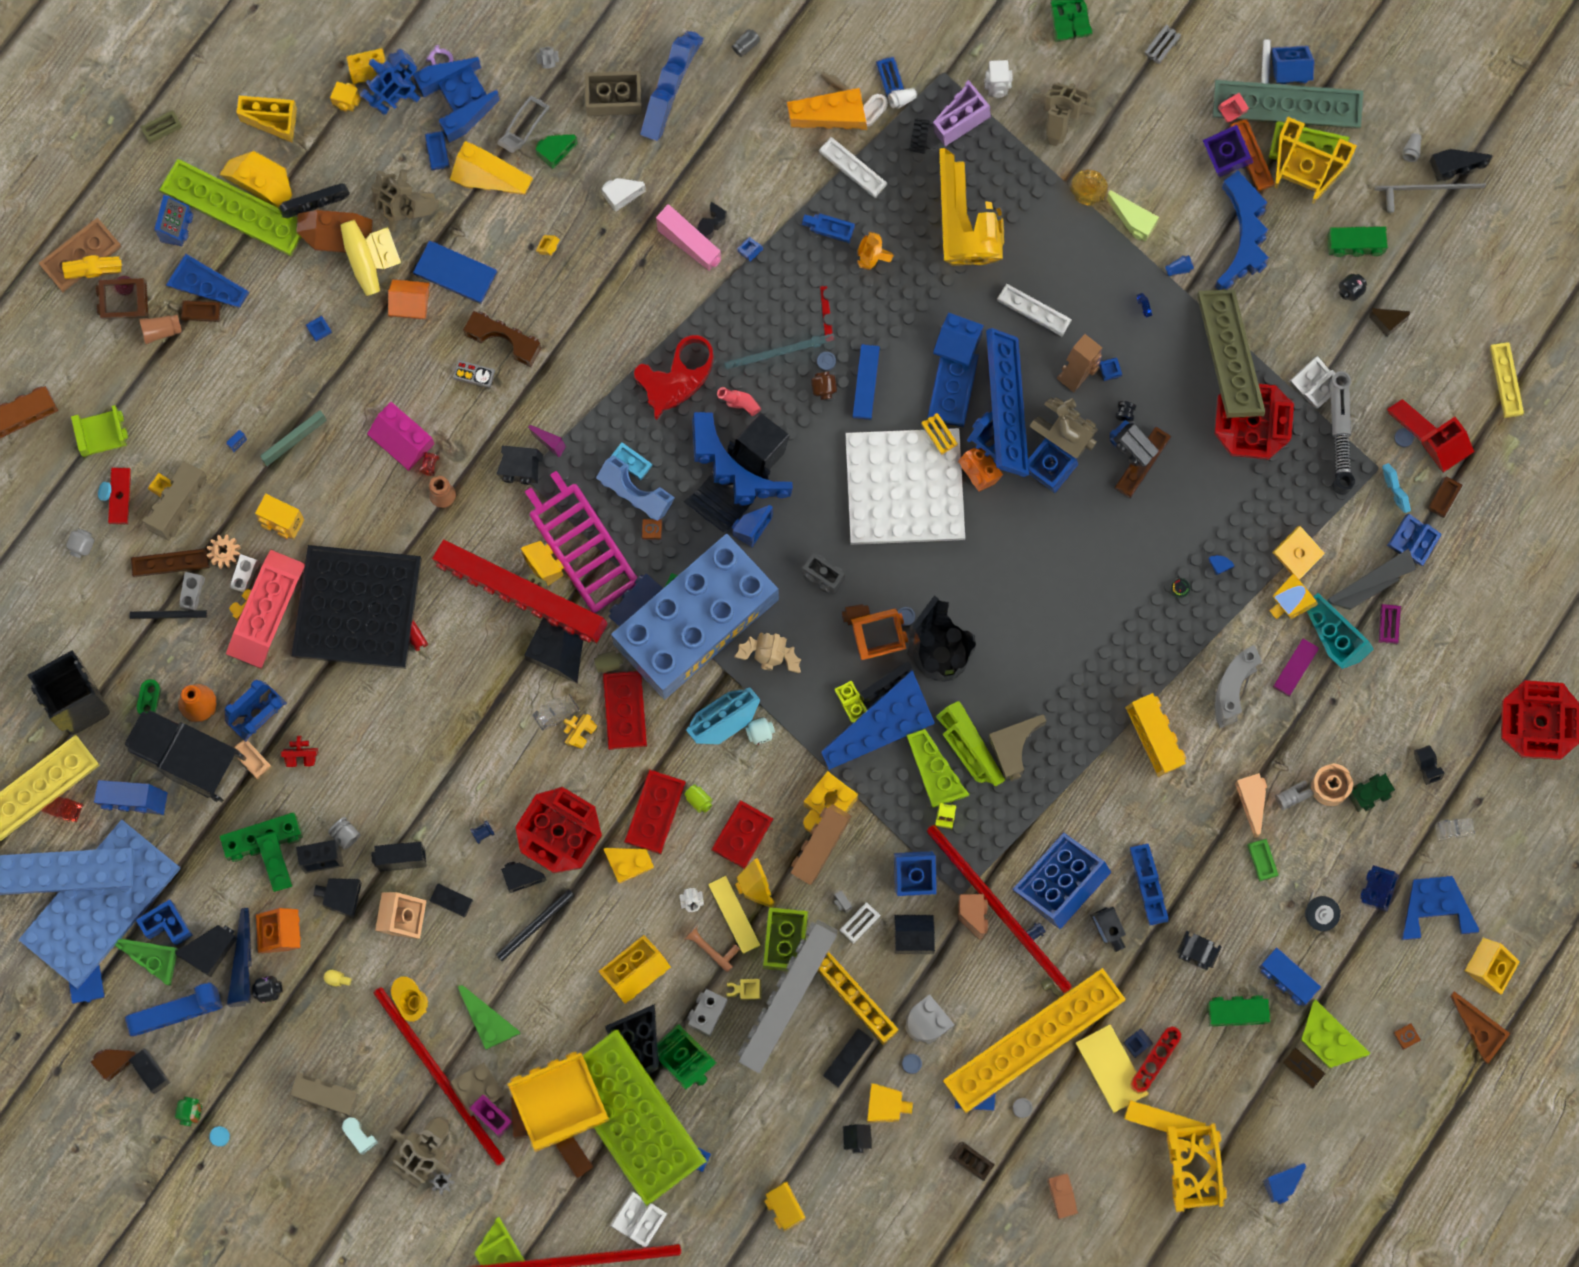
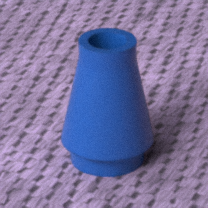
[1165,255,1194,277]

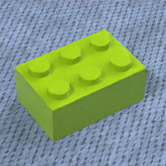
[763,907,808,971]

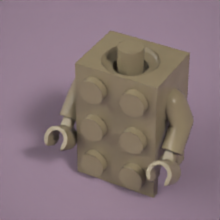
[1029,397,1098,459]

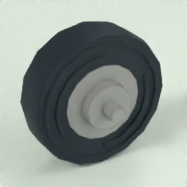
[1305,896,1341,931]

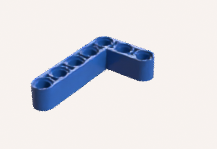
[125,983,223,1037]

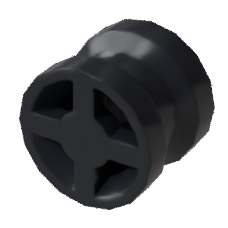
[1115,401,1136,422]

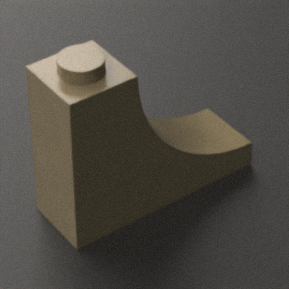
[988,714,1046,781]

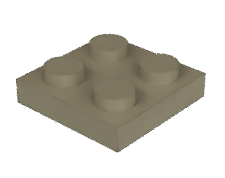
[450,1062,505,1117]

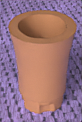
[139,315,182,345]
[429,476,456,508]

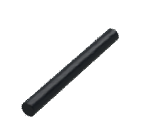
[129,610,207,619]

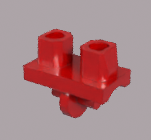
[281,735,319,767]

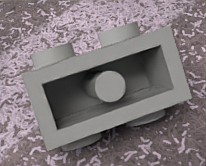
[687,989,728,1037]

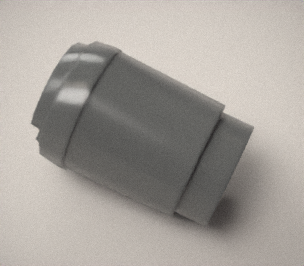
[732,29,760,57]

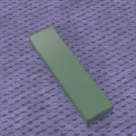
[260,410,327,466]

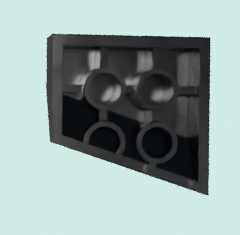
[524,617,584,684]
[605,1004,659,1075]

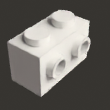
[985,60,1013,98]

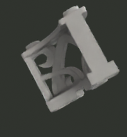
[1214,645,1262,729]

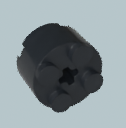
[1177,931,1222,971]

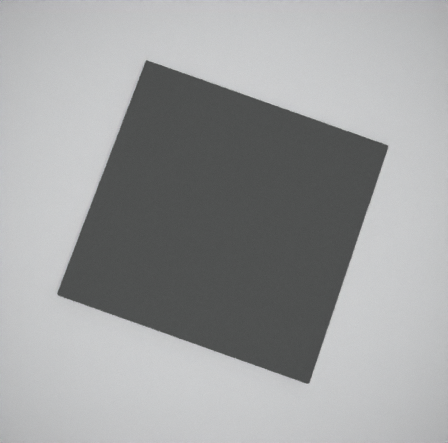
[531,73,1379,895]

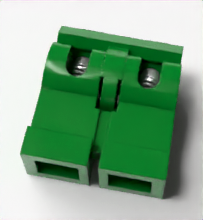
[1051,0,1093,42]

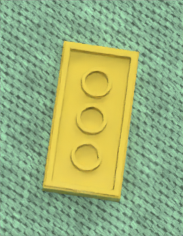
[1075,1024,1148,1113]

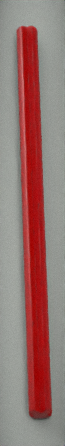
[927,824,1072,993]
[373,987,505,1166]
[471,1244,681,1267]

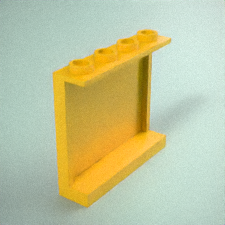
[508,1051,609,1152]

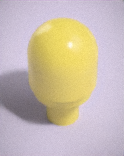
[324,970,351,987]

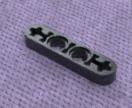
[278,183,350,218]

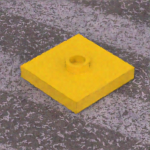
[1272,526,1325,580]

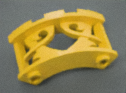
[1167,1123,1227,1212]

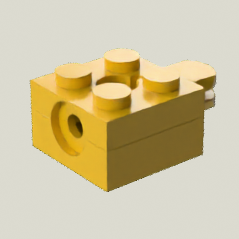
[803,771,858,832]

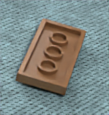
[38,217,122,292]

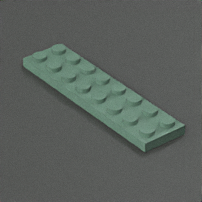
[1212,80,1363,129]

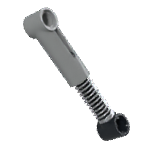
[1328,371,1355,495]

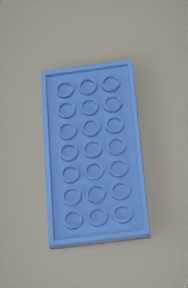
[18,820,181,989]

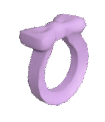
[426,45,453,65]

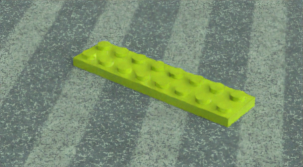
[159,159,301,256]

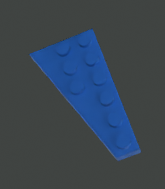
[821,670,935,770]

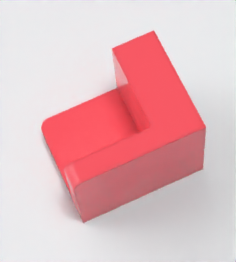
[1218,93,1249,123]

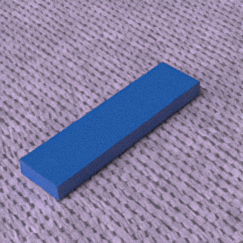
[853,344,880,420]

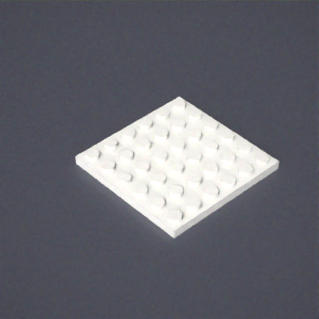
[846,428,965,545]

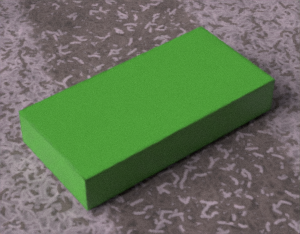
[1247,839,1279,882]

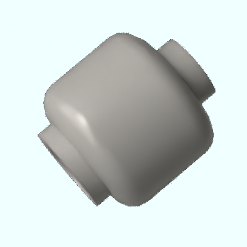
[66,528,94,558]

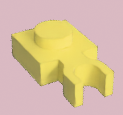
[727,979,761,1000]

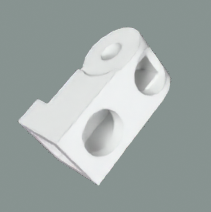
[231,554,260,592]

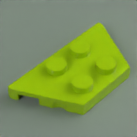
[1301,999,1370,1069]
[474,1217,525,1265]

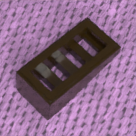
[949,1142,995,1181]

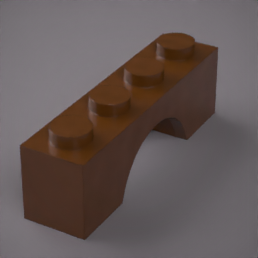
[463,311,542,368]

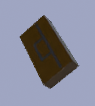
[1282,1047,1326,1089]

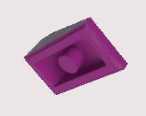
[528,425,566,457]

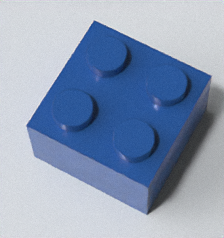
[1028,438,1079,493]
[894,851,937,896]

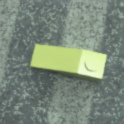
[1107,190,1159,241]

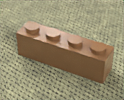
[791,804,852,885]

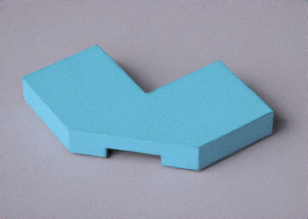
[1382,463,1411,513]

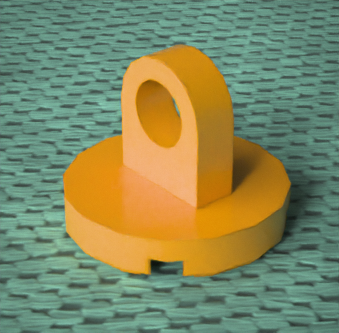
[858,232,894,270]

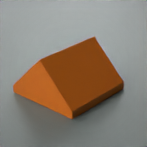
[388,280,430,319]

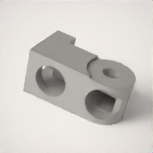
[179,572,205,610]

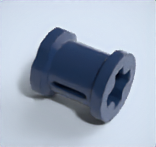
[470,820,495,844]

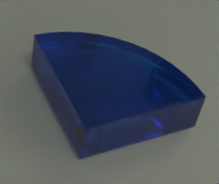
[1136,293,1152,318]

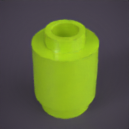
[684,784,713,813]

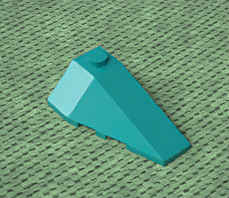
[1307,593,1374,669]

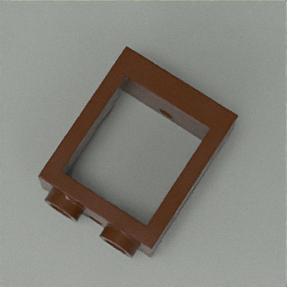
[96,278,149,320]

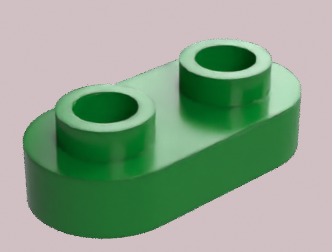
[136,679,161,714]

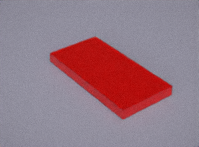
[603,671,647,750]
[624,769,686,855]

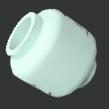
[745,717,775,745]

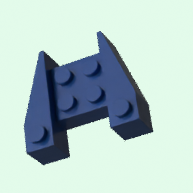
[413,57,500,143]

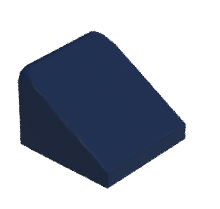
[1123,1029,1153,1058]

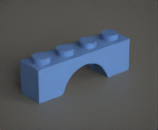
[596,455,675,521]

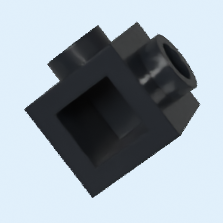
[843,1124,872,1154]

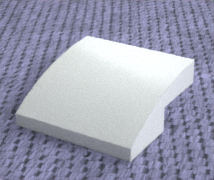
[1289,356,1344,409]
[610,1191,667,1248]

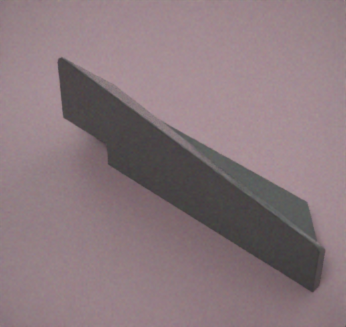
[1327,549,1416,610]

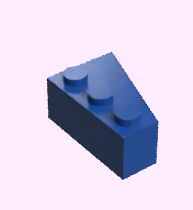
[94,780,168,815]

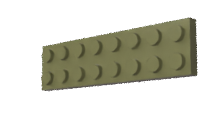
[1197,289,1265,418]

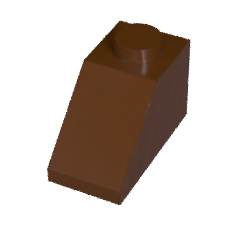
[91,1049,137,1082]

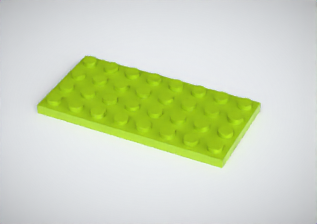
[583,1030,707,1206]

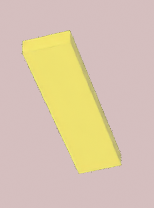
[1490,342,1524,418]
[708,876,760,954]

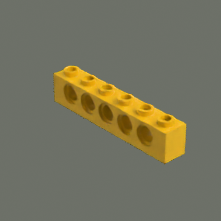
[817,951,899,1045]

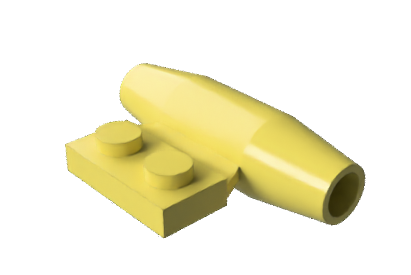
[340,220,401,296]

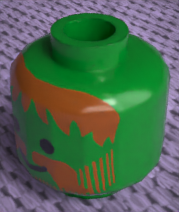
[174,1097,203,1127]

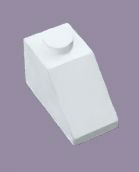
[602,178,646,212]

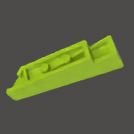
[936,701,1005,786]

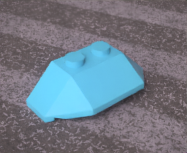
[686,687,760,745]

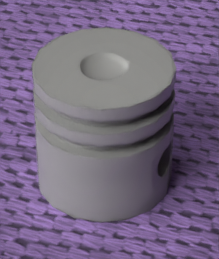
[328,817,361,850]

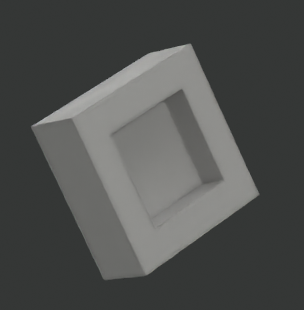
[833,890,852,913]

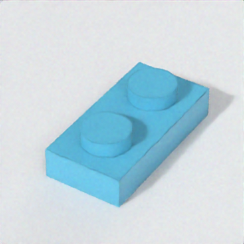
[611,443,652,480]

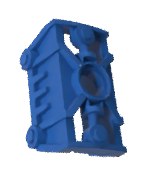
[224,680,287,742]

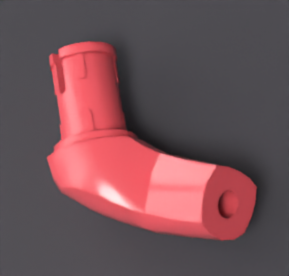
[717,387,761,416]

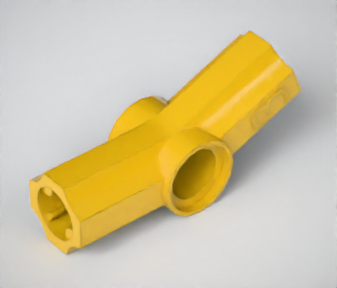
[62,255,122,279]

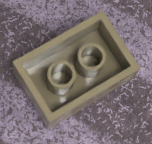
[585,71,642,116]

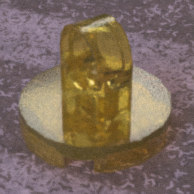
[1070,169,1108,206]

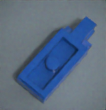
[802,213,855,243]

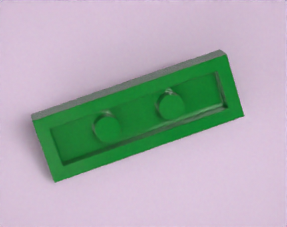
[256,831,293,892]

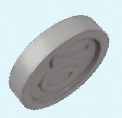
[1013,1098,1033,1118]

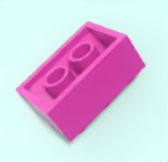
[367,402,434,471]

